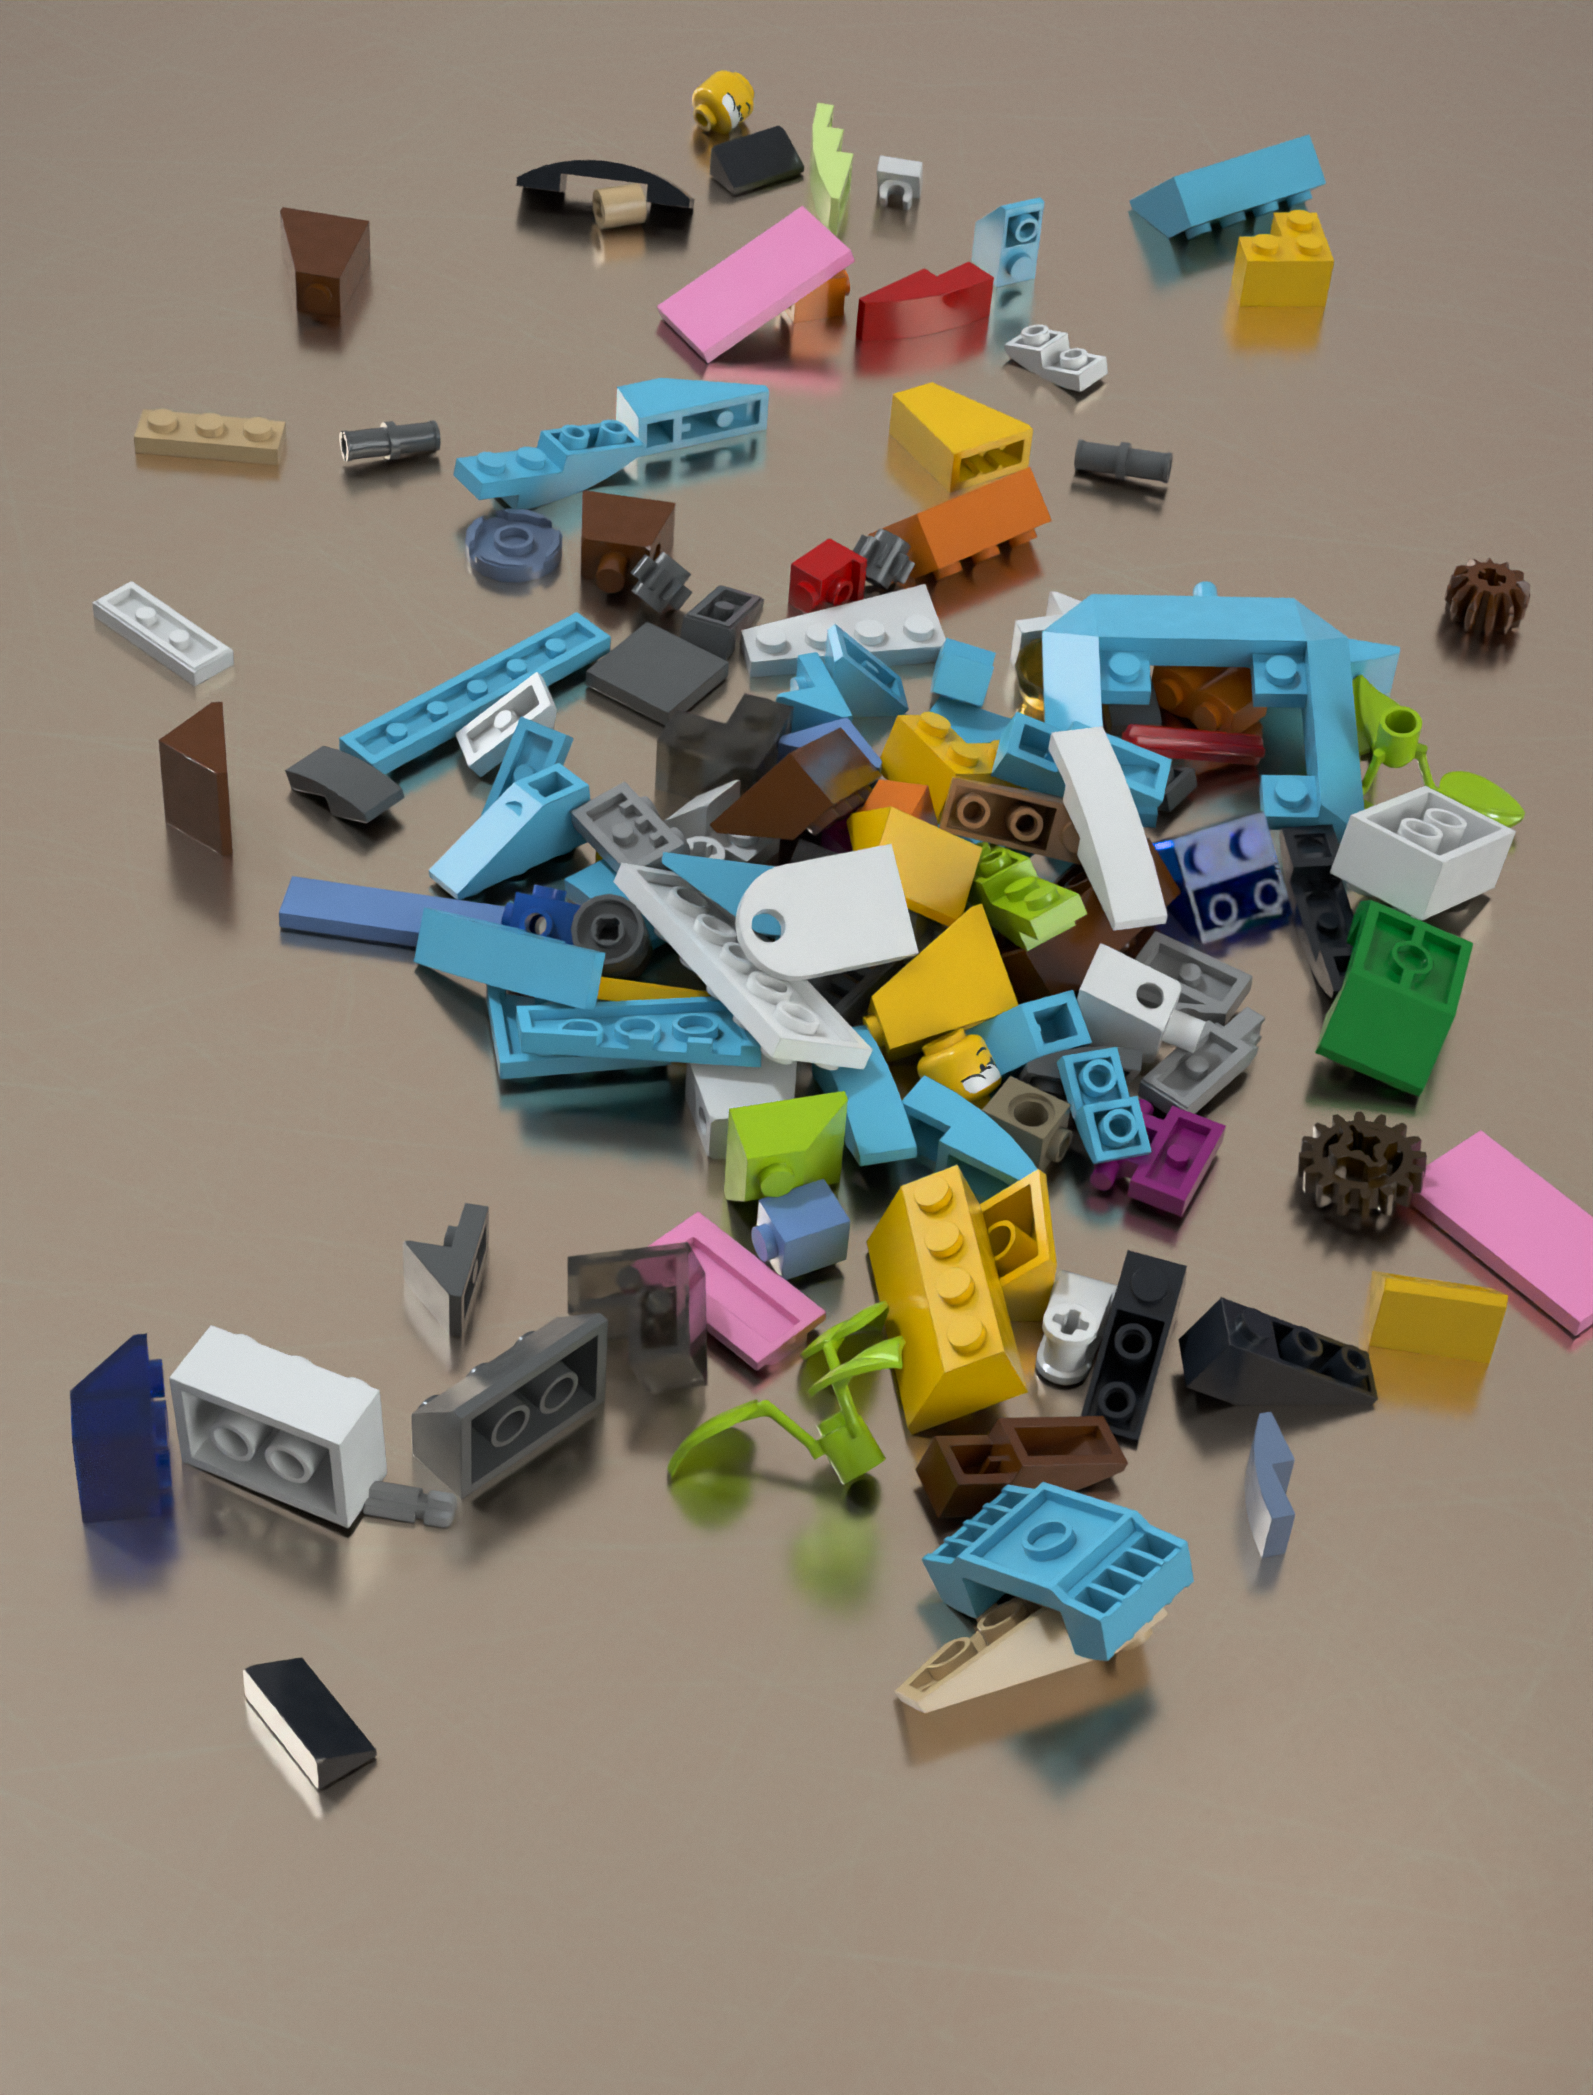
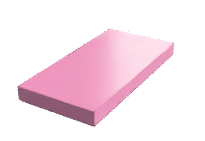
[657,206,855,363]
[1411,1130,1593,1336]

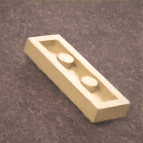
[134,409,286,465]

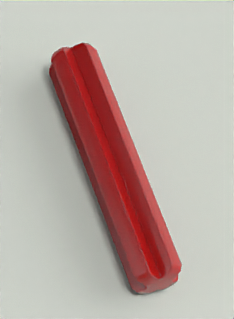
[1121,724,1266,765]

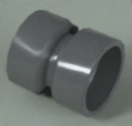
[571,894,653,981]

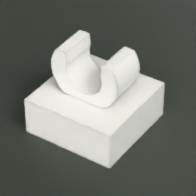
[877,156,923,210]

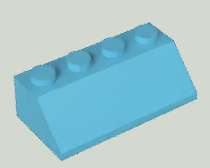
[1129,134,1326,240]

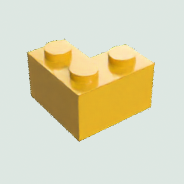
[1231,210,1334,307]
[880,712,1029,825]

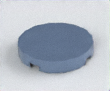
[465,508,563,582]

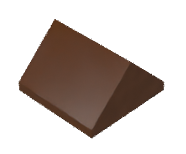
[158,702,233,855]

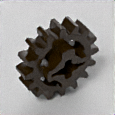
[1298,1112,1427,1219]

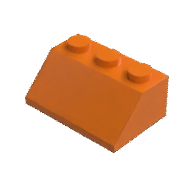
[868,467,1052,581]

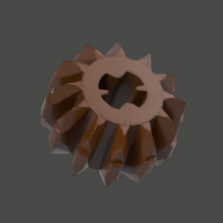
[1444,558,1530,636]

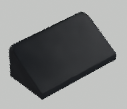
[710,126,804,195]
[243,1657,377,1789]

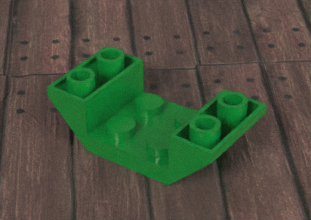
[1315,900,1473,1097]

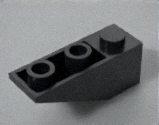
[1081,1250,1187,1442]
[1178,1297,1378,1405]

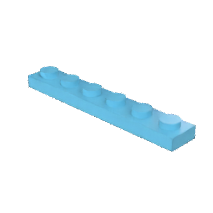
[339,612,611,774]

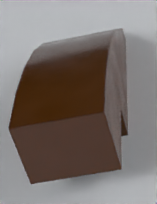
[915,1416,1128,1518]

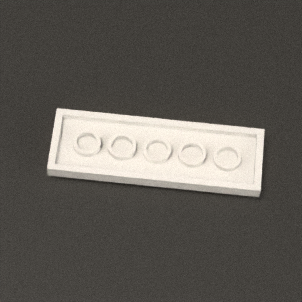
[613,863,873,1070]

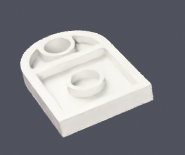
[735,844,919,981]

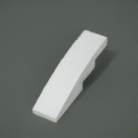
[1048,726,1168,931]

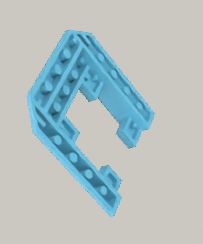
[1042,594,1364,844]

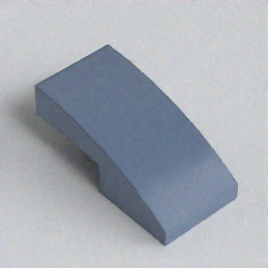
[1245,1411,1296,1558]

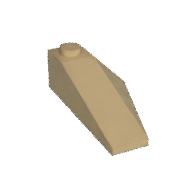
[895,1596,1168,1714]

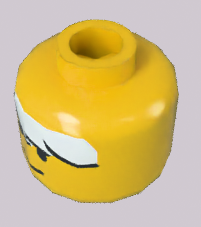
[692,70,754,134]
[917,1028,1002,1110]

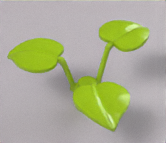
[1339,674,1525,846]
[667,1301,906,1485]

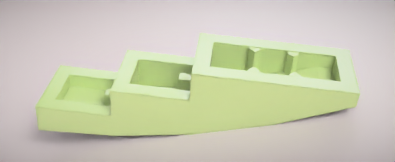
[810,103,854,236]

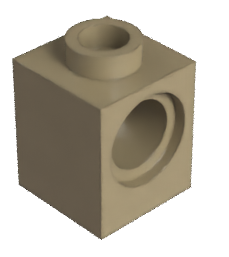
[982,1076,1073,1172]

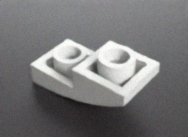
[1004,325,1108,392]

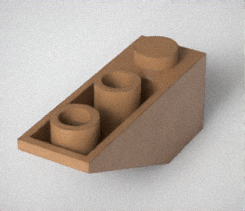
[939,777,1082,865]

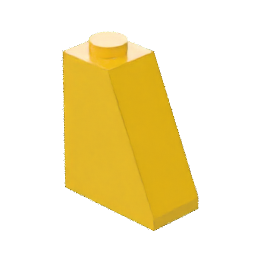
[889,382,1033,493]
[862,904,1018,1063]

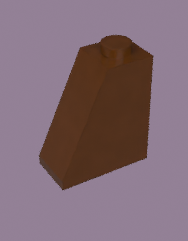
[280,207,371,318]

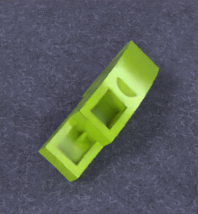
[967,842,1088,951]

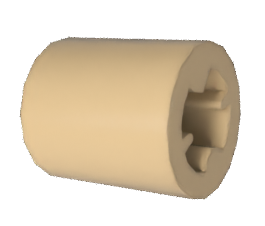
[592,183,647,229]

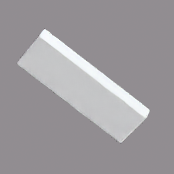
[92,581,234,687]

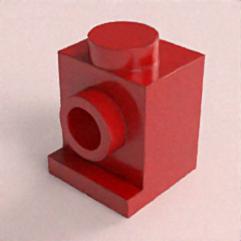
[788,538,867,614]

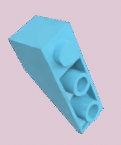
[429,763,591,900]

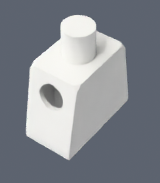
[1077,943,1206,1064]
[685,1052,797,1160]

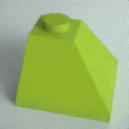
[724,1091,848,1201]

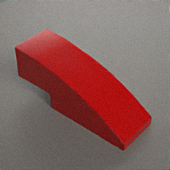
[856,261,994,341]

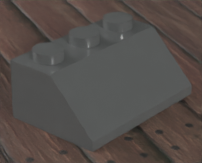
[411,1313,608,1499]

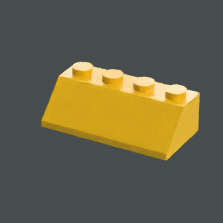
[866,1165,1028,1434]

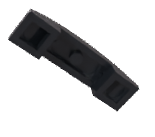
[516,160,695,208]
[1279,825,1354,998]

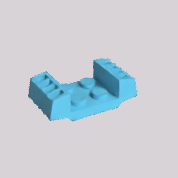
[922,1482,1194,1661]

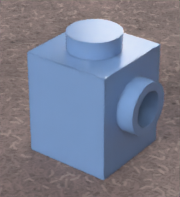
[751,1179,851,1280]

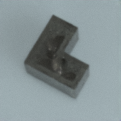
[655,693,794,800]
[567,1242,708,1393]

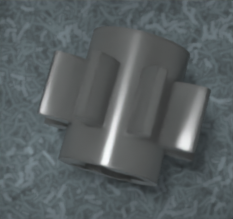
[853,529,915,590]
[630,551,693,614]

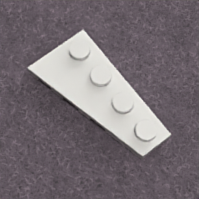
[740,584,946,678]

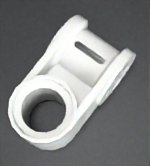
[1036,1269,1117,1385]

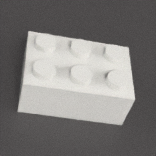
[1330,786,1516,921]
[169,1325,387,1528]

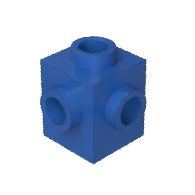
[501,885,582,945]

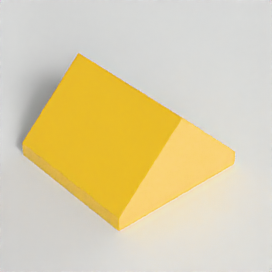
[846,806,983,927]
[980,1169,1057,1322]
[1369,1271,1508,1363]

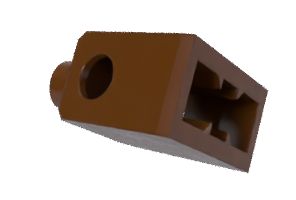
[580,490,676,593]

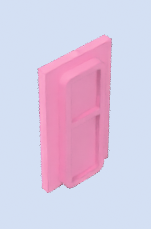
[629,1211,826,1371]

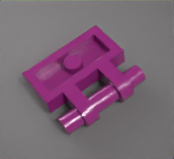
[1090,1099,1226,1217]

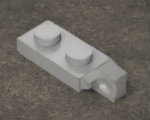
[1138,1007,1265,1114]

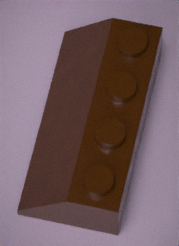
[710,727,882,840]
[994,838,1182,1005]

